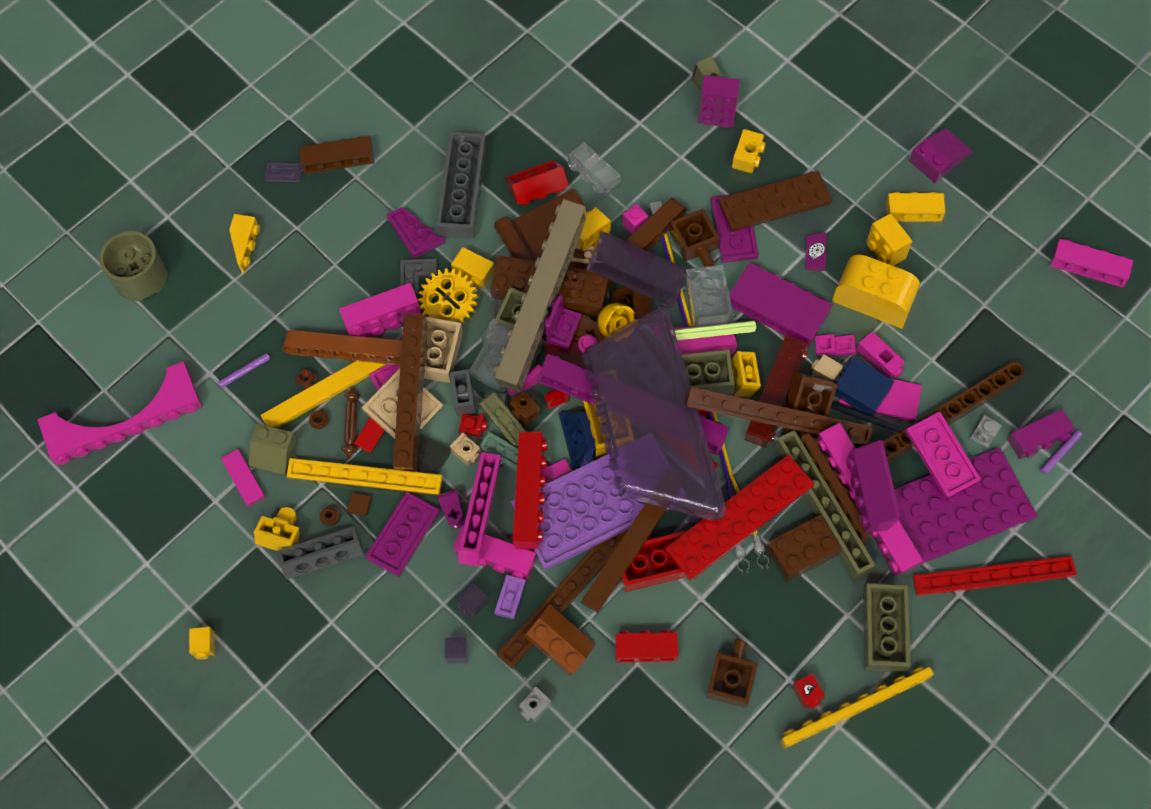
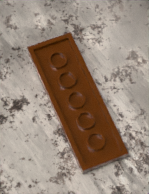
[718,171,832,232]
[801,433,871,546]

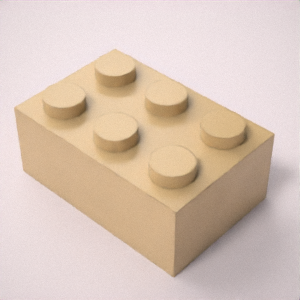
[424,317,463,383]

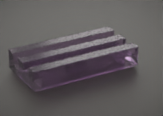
[265,163,303,182]

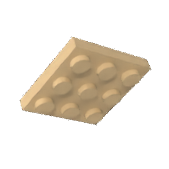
[362,368,443,439]

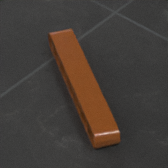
[282,330,402,365]

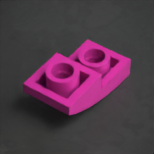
[507,365,542,396]

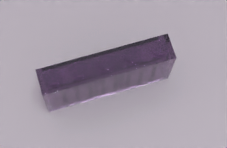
[587,231,686,307]

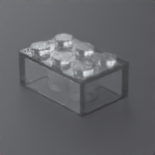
[684,265,733,326]

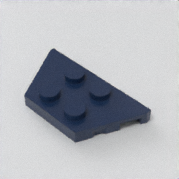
[558,412,595,471]

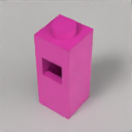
[856,332,905,379]

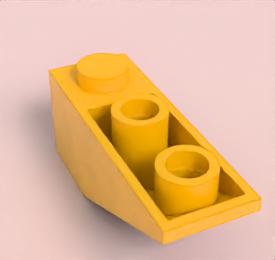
[229,214,260,273]

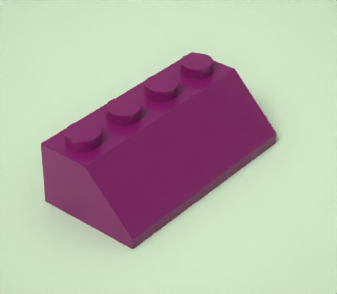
[846,440,901,533]

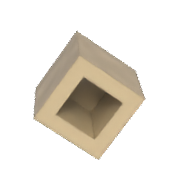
[811,354,843,382]

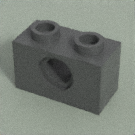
[450,369,476,416]

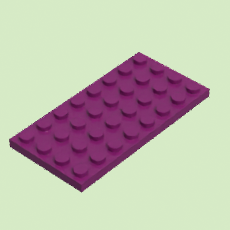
[874,448,1037,576]

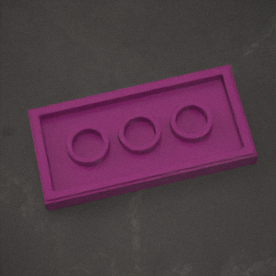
[710,194,758,263]
[365,492,441,577]

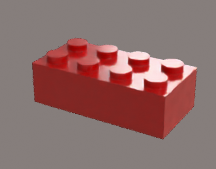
[615,530,703,593]

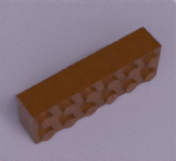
[490,255,609,316]

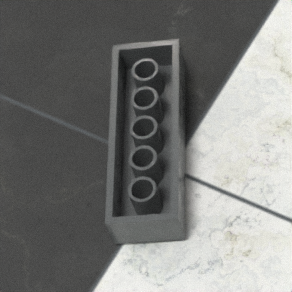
[436,132,487,239]

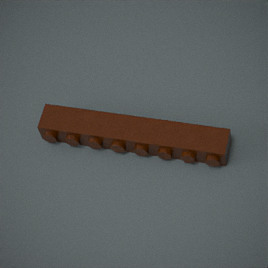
[393,315,428,472]

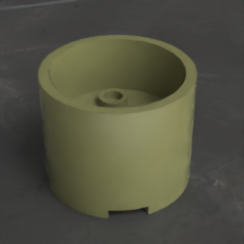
[99,231,168,301]

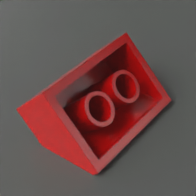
[504,160,569,205]

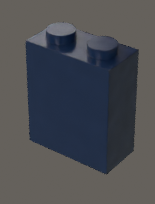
[834,358,895,416]

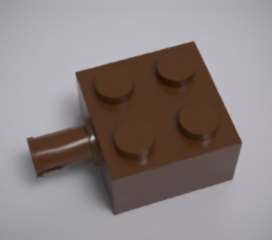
[669,209,719,269]
[706,639,758,708]

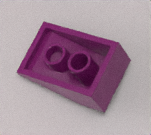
[909,129,972,184]

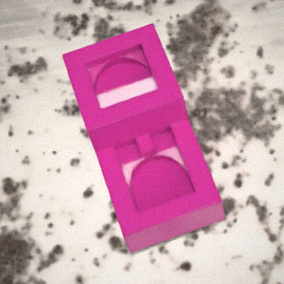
[815,334,856,356]

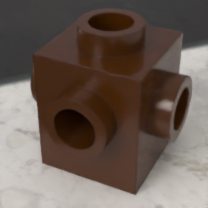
[510,391,541,426]

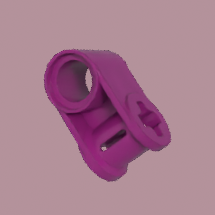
[437,489,465,529]

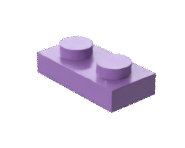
[494,575,526,620]

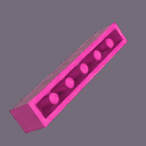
[458,452,501,566]

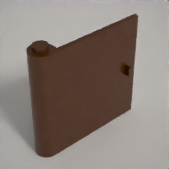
[494,188,614,270]

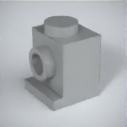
[970,415,1002,448]
[519,687,552,723]

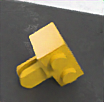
[254,507,300,551]

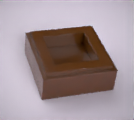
[347,493,372,517]

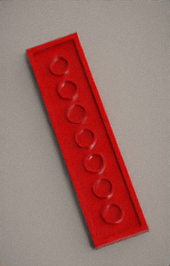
[665,454,814,581]

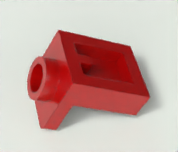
[544,390,569,410]
[458,413,488,438]

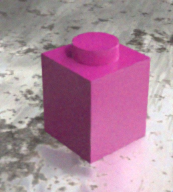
[623,204,649,234]

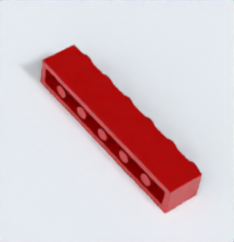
[513,432,548,549]

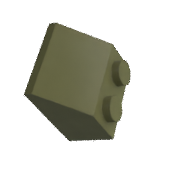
[248,424,298,476]

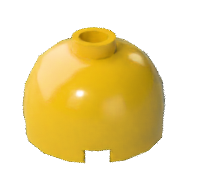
[597,303,636,342]

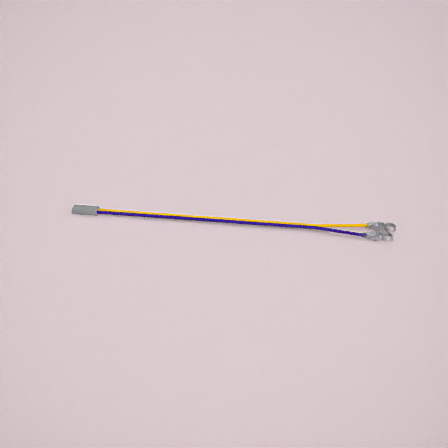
[649,201,769,574]

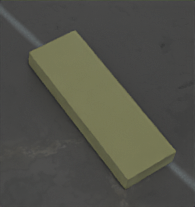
[479,392,526,448]

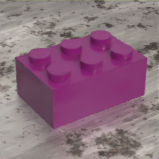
[698,75,740,128]

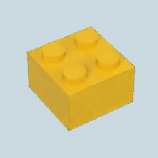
[866,213,912,266]

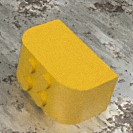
[832,255,920,329]

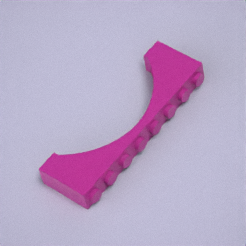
[37,361,203,465]

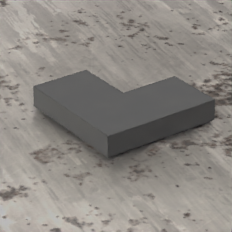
[400,258,438,295]

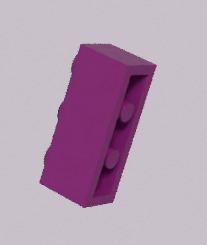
[1007,409,1075,459]

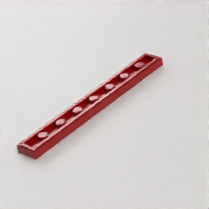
[912,556,1077,596]

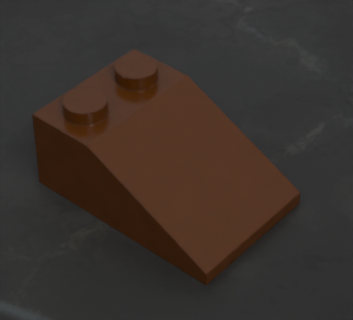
[785,371,838,439]

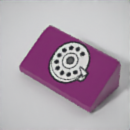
[806,233,826,271]

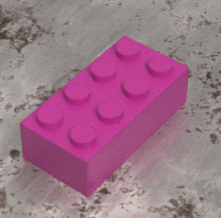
[339,283,421,337]

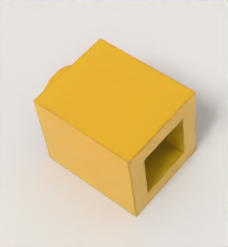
[189,627,215,660]

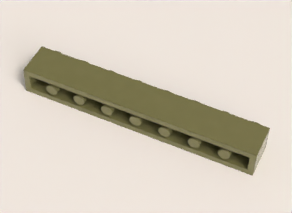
[775,430,875,581]

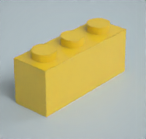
[885,192,945,222]

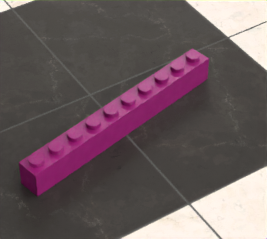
[537,354,729,455]

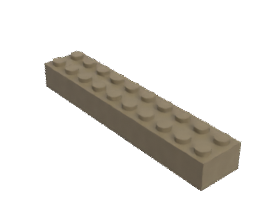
[493,199,587,393]

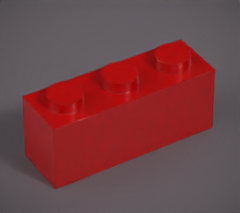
[615,630,678,663]

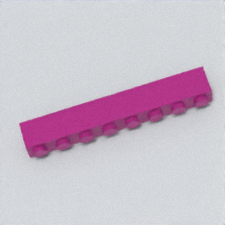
[817,423,923,576]

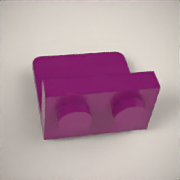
[544,295,582,350]

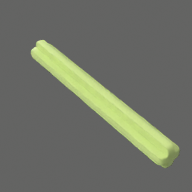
[665,321,756,341]

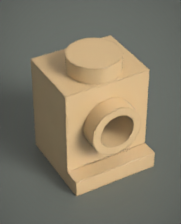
[450,433,481,467]

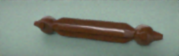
[341,387,360,459]

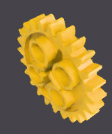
[418,268,479,324]

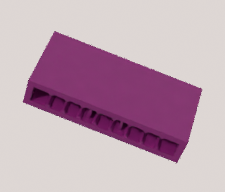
[727,262,832,348]

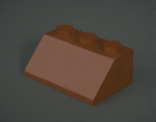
[523,604,595,676]

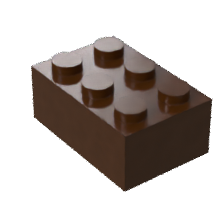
[766,515,841,583]

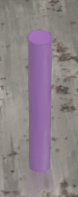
[218,353,270,388]
[1040,430,1083,475]

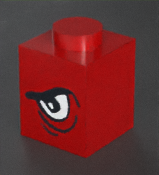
[792,674,825,709]

